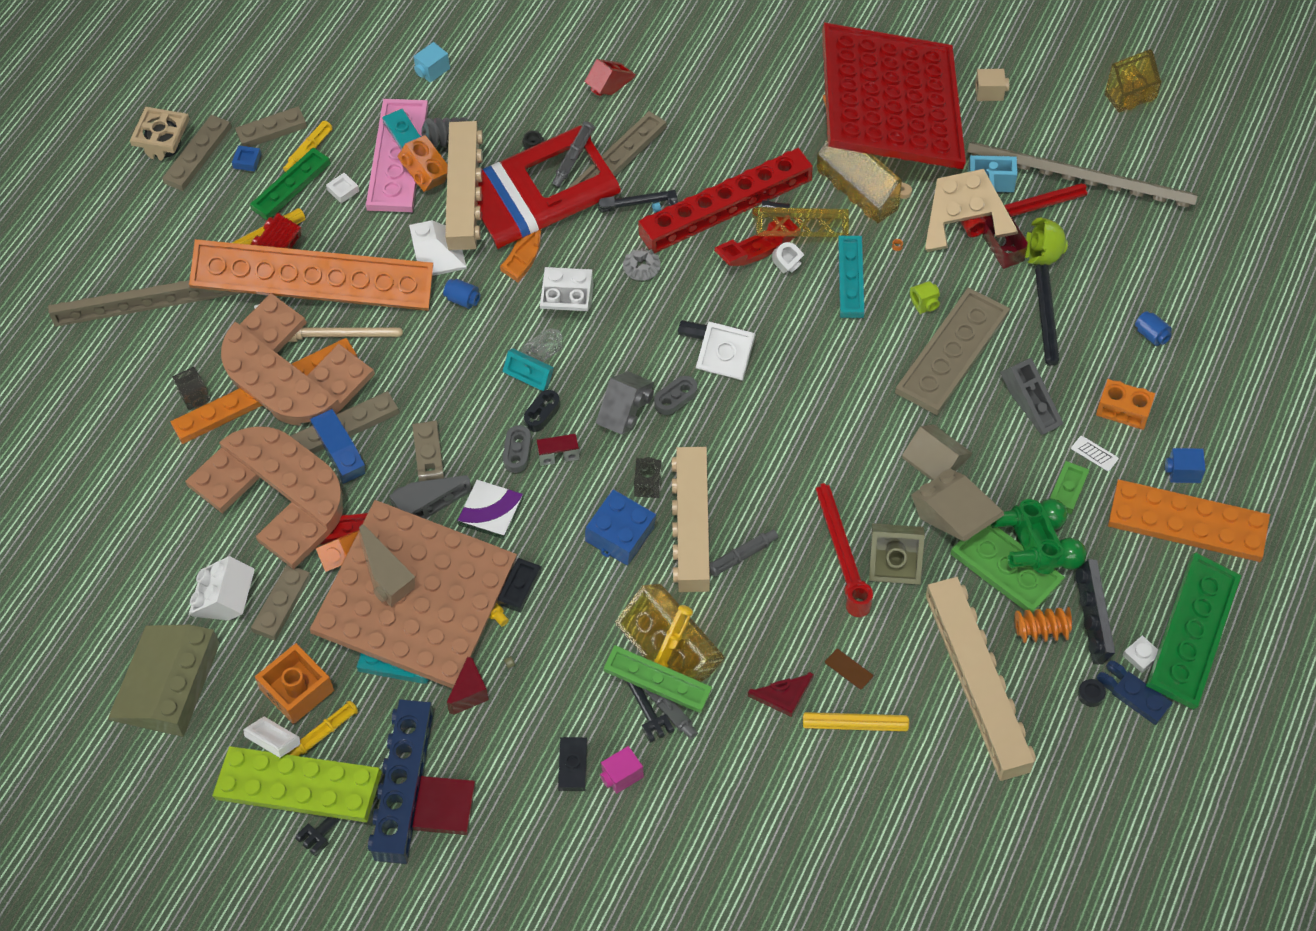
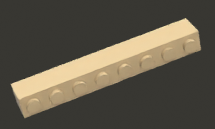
[926,577,1036,781]

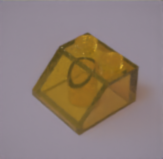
[1105,49,1161,113]

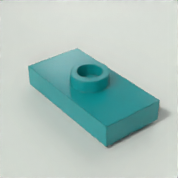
[382,109,421,149]

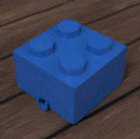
[585,489,656,566]

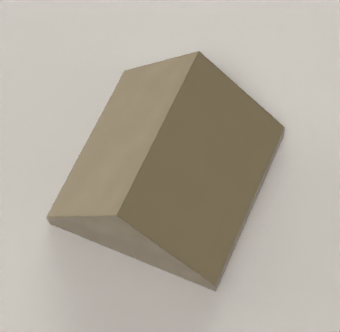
[902,424,972,481]

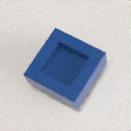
[232,145,262,172]

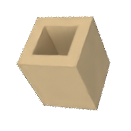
[975,69,1009,101]

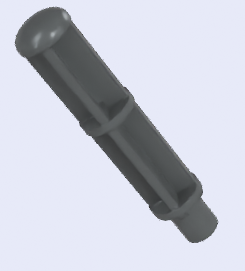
[552,121,595,187]
[709,529,778,577]
[643,689,698,740]

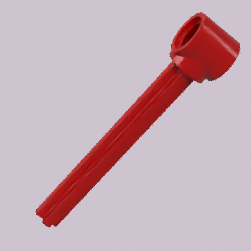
[960,183,1088,237]
[815,483,873,617]

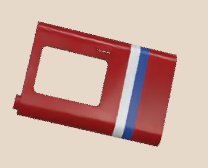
[478,125,621,249]

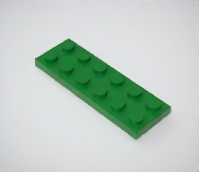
[1146,552,1242,710]

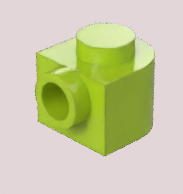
[910,281,940,314]

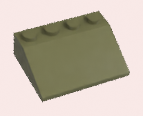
[108,624,220,737]

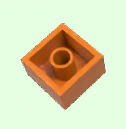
[255,643,334,725]

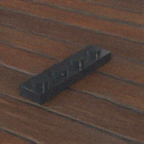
[1075,559,1115,665]

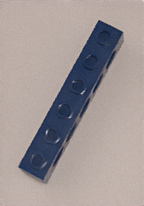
[368,699,434,864]

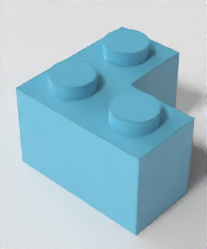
[967,155,1017,192]

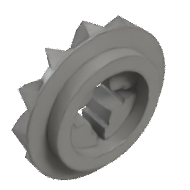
[623,247,661,281]

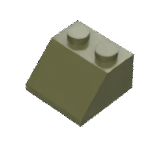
[869,523,925,585]

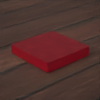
[413,776,476,835]

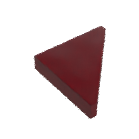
[748,672,814,717]

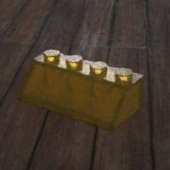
[816,139,902,223]
[614,584,725,682]

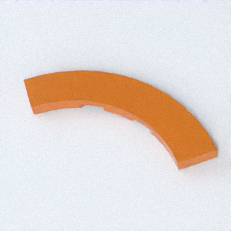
[500,229,541,283]

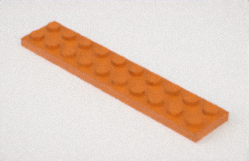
[189,239,434,311]

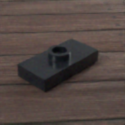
[497,558,542,612]
[558,737,587,791]

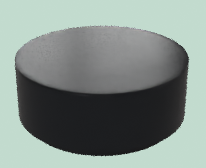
[1078,679,1106,707]

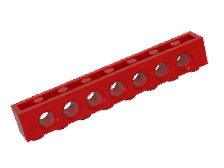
[638,147,813,254]

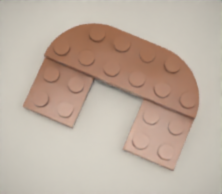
[221,294,375,426]
[185,427,343,570]

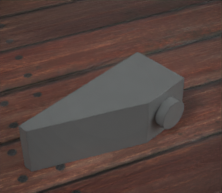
[1000,358,1064,435]
[389,475,472,519]

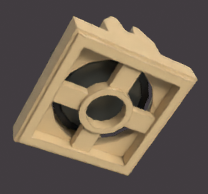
[130,107,190,161]

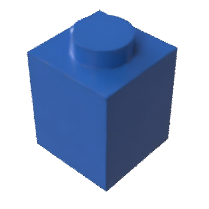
[1165,448,1206,483]

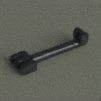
[598,190,678,213]
[626,681,674,743]
[295,817,341,856]

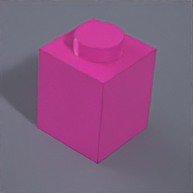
[600,746,644,794]

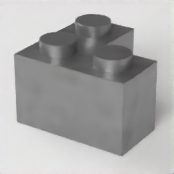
[596,371,654,435]

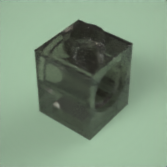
[172,366,211,411]
[634,457,662,498]

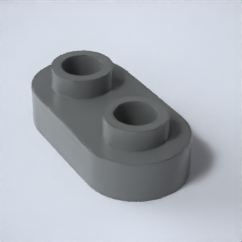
[654,376,697,415]
[503,425,531,473]

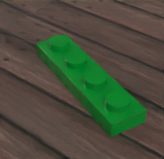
[250,148,331,220]

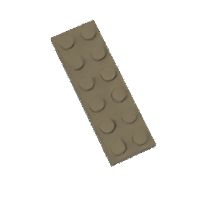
[895,287,1010,416]

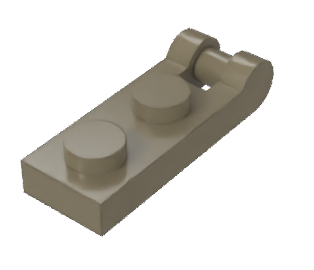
[412,420,444,482]

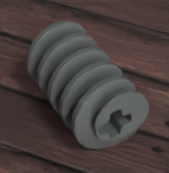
[421,117,469,147]

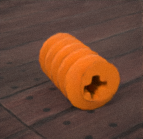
[1014,607,1072,643]

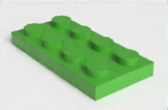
[950,524,1065,614]

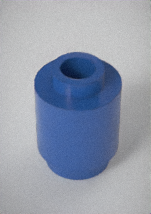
[443,279,480,309]
[1135,311,1172,346]

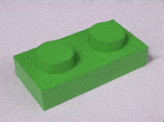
[1050,461,1089,515]

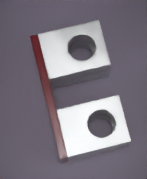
[537,433,580,466]

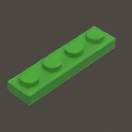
[603,645,712,713]

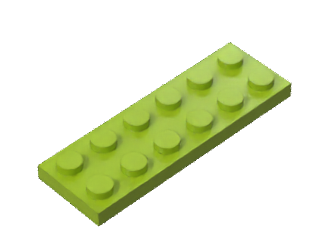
[212,746,382,823]

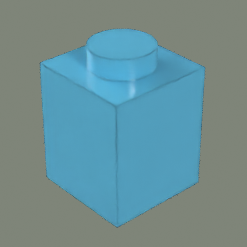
[413,42,450,83]

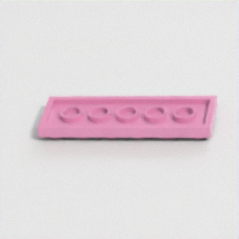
[366,99,429,212]

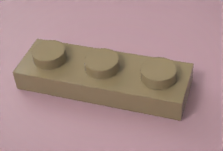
[235,106,307,147]
[251,565,311,641]

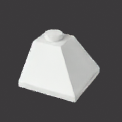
[409,220,467,276]

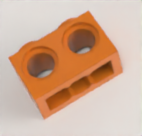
[397,135,448,192]
[1096,379,1156,430]

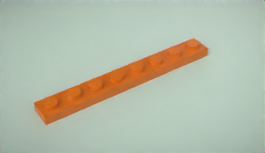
[170,338,358,444]

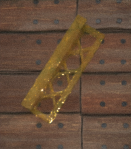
[752,207,849,238]

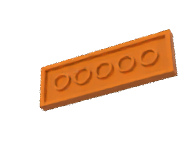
[1108,479,1270,562]

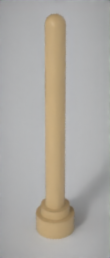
[288,327,403,342]

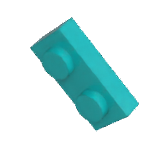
[502,348,554,391]

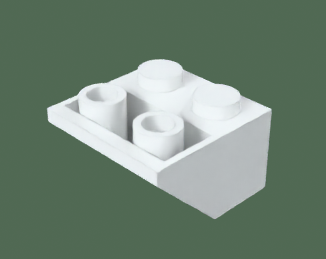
[540,267,594,311]
[189,556,255,621]

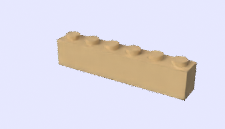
[445,121,483,250]
[672,447,710,592]

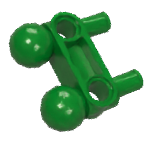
[991,498,1087,574]

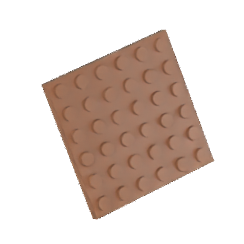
[310,500,517,689]

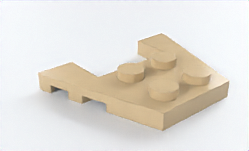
[925,169,1018,252]

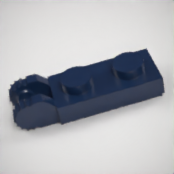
[1096,660,1173,725]

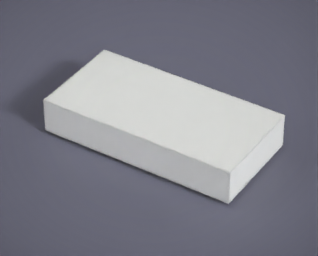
[243,717,300,758]

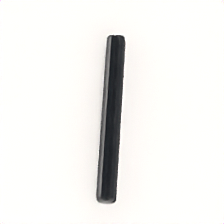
[1035,264,1059,366]

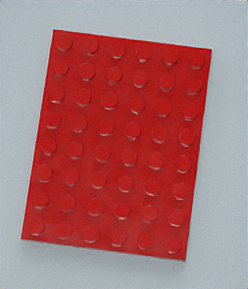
[822,22,966,169]

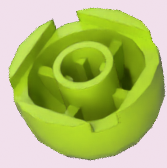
[1025,217,1068,265]

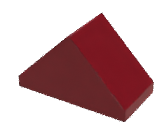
[447,656,489,715]

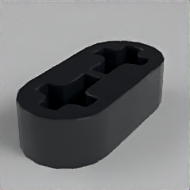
[524,390,560,432]

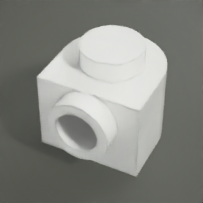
[772,242,804,274]

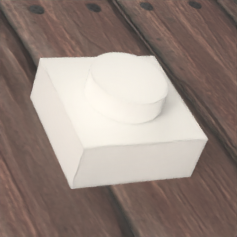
[326,173,359,204]
[1123,635,1158,673]

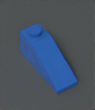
[310,409,365,484]

